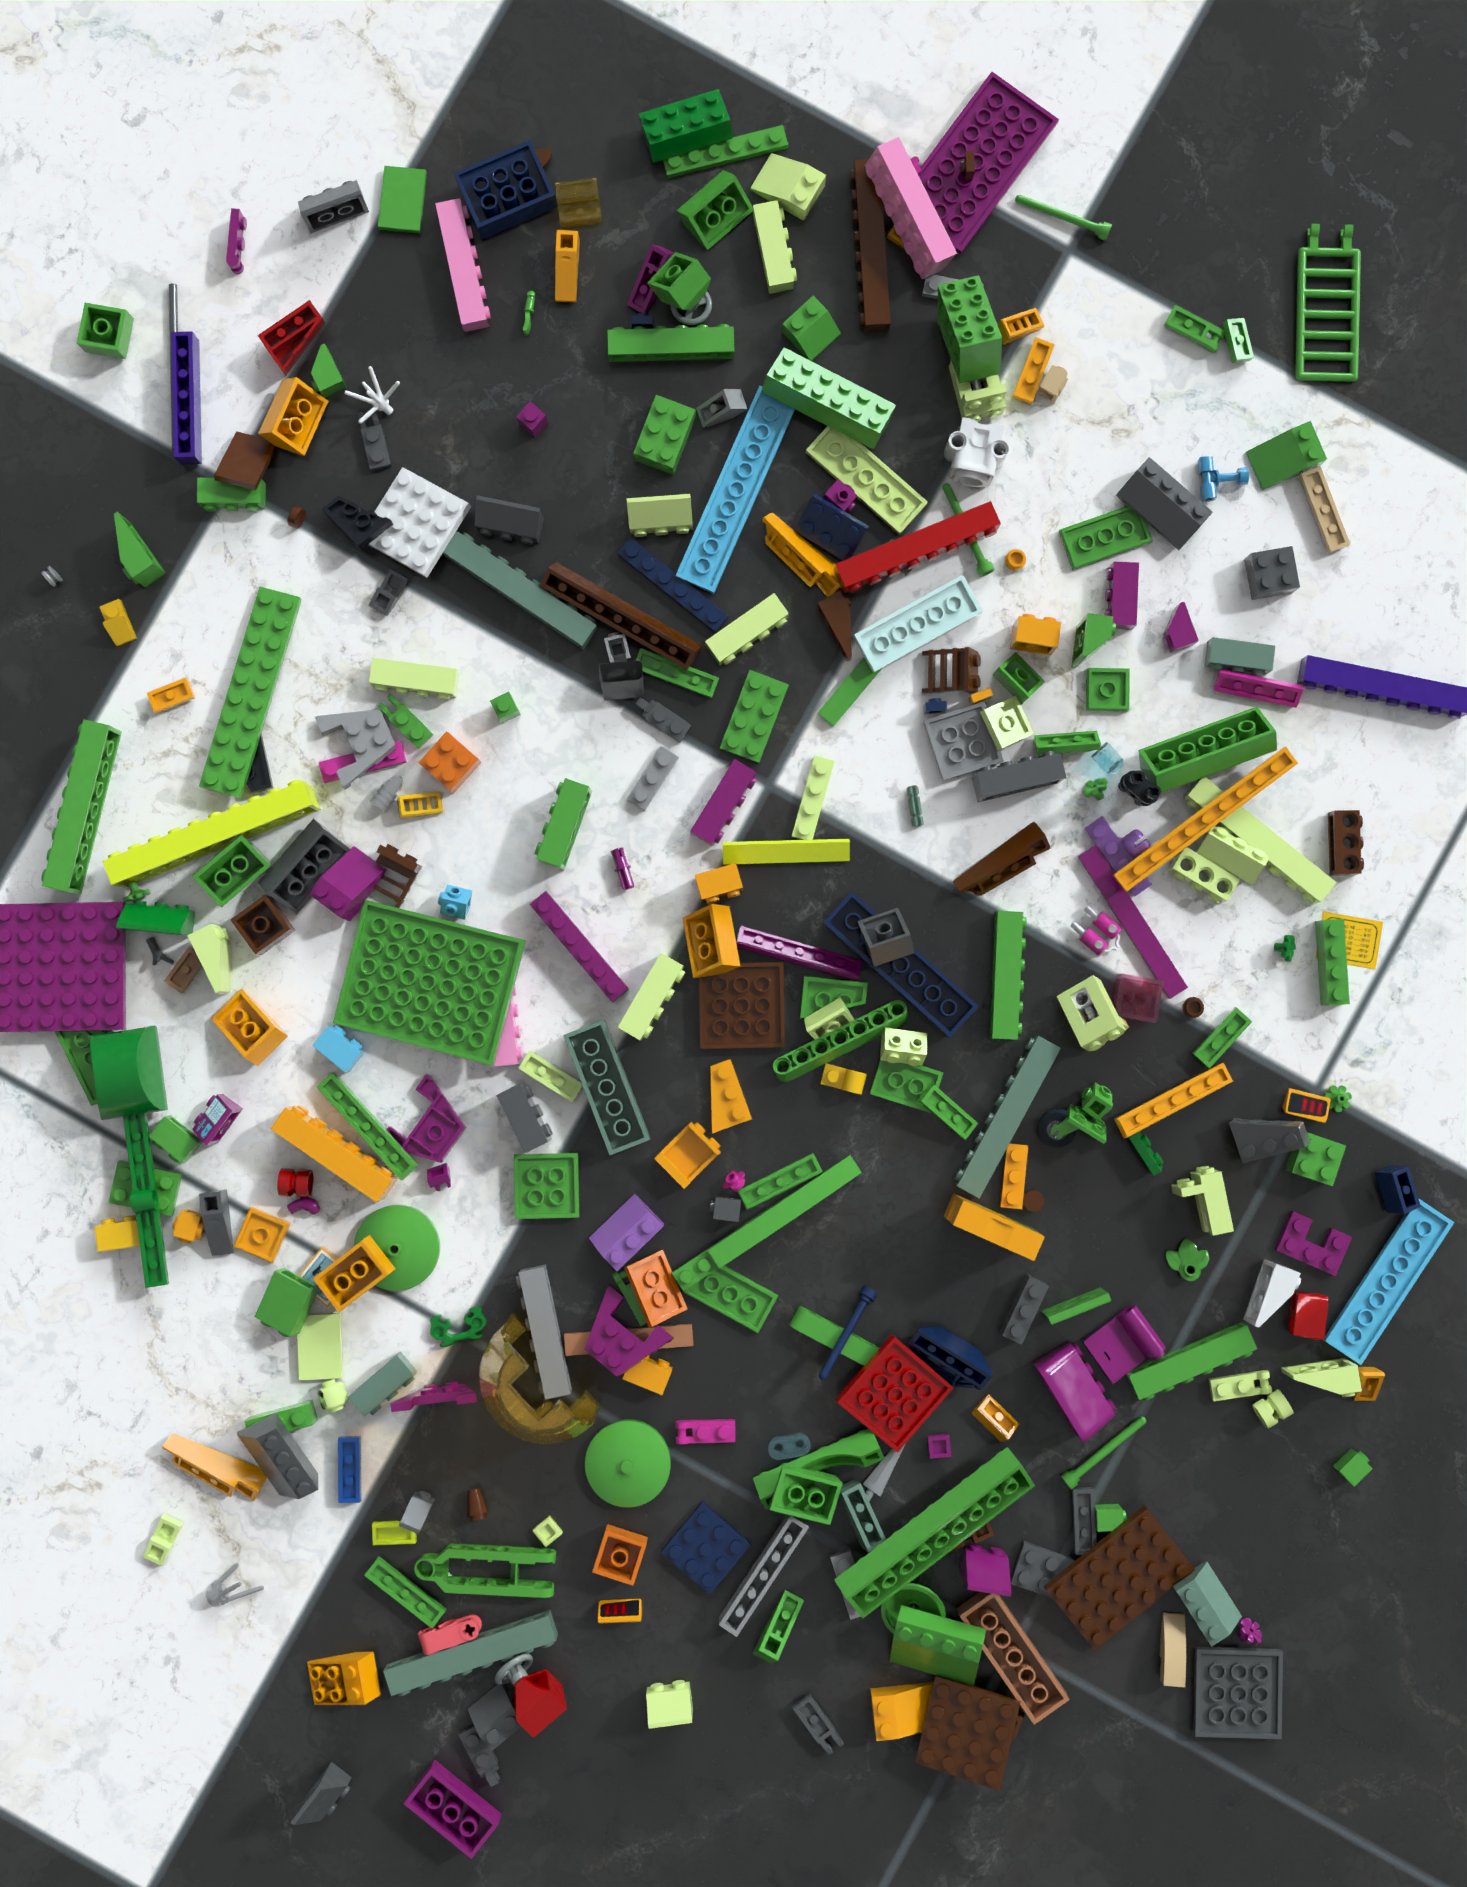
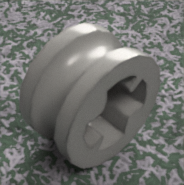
[41,566,63,587]

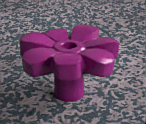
[1238,1617,1262,1645]

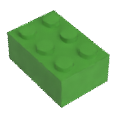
[633,395,696,475]

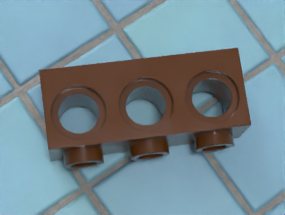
[1328,810,1364,876]

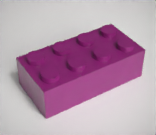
[404,1759,502,1859]

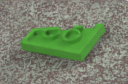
[800,976,868,1018]

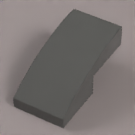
[368,568,410,616]

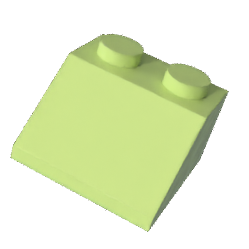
[646,1680,693,1729]

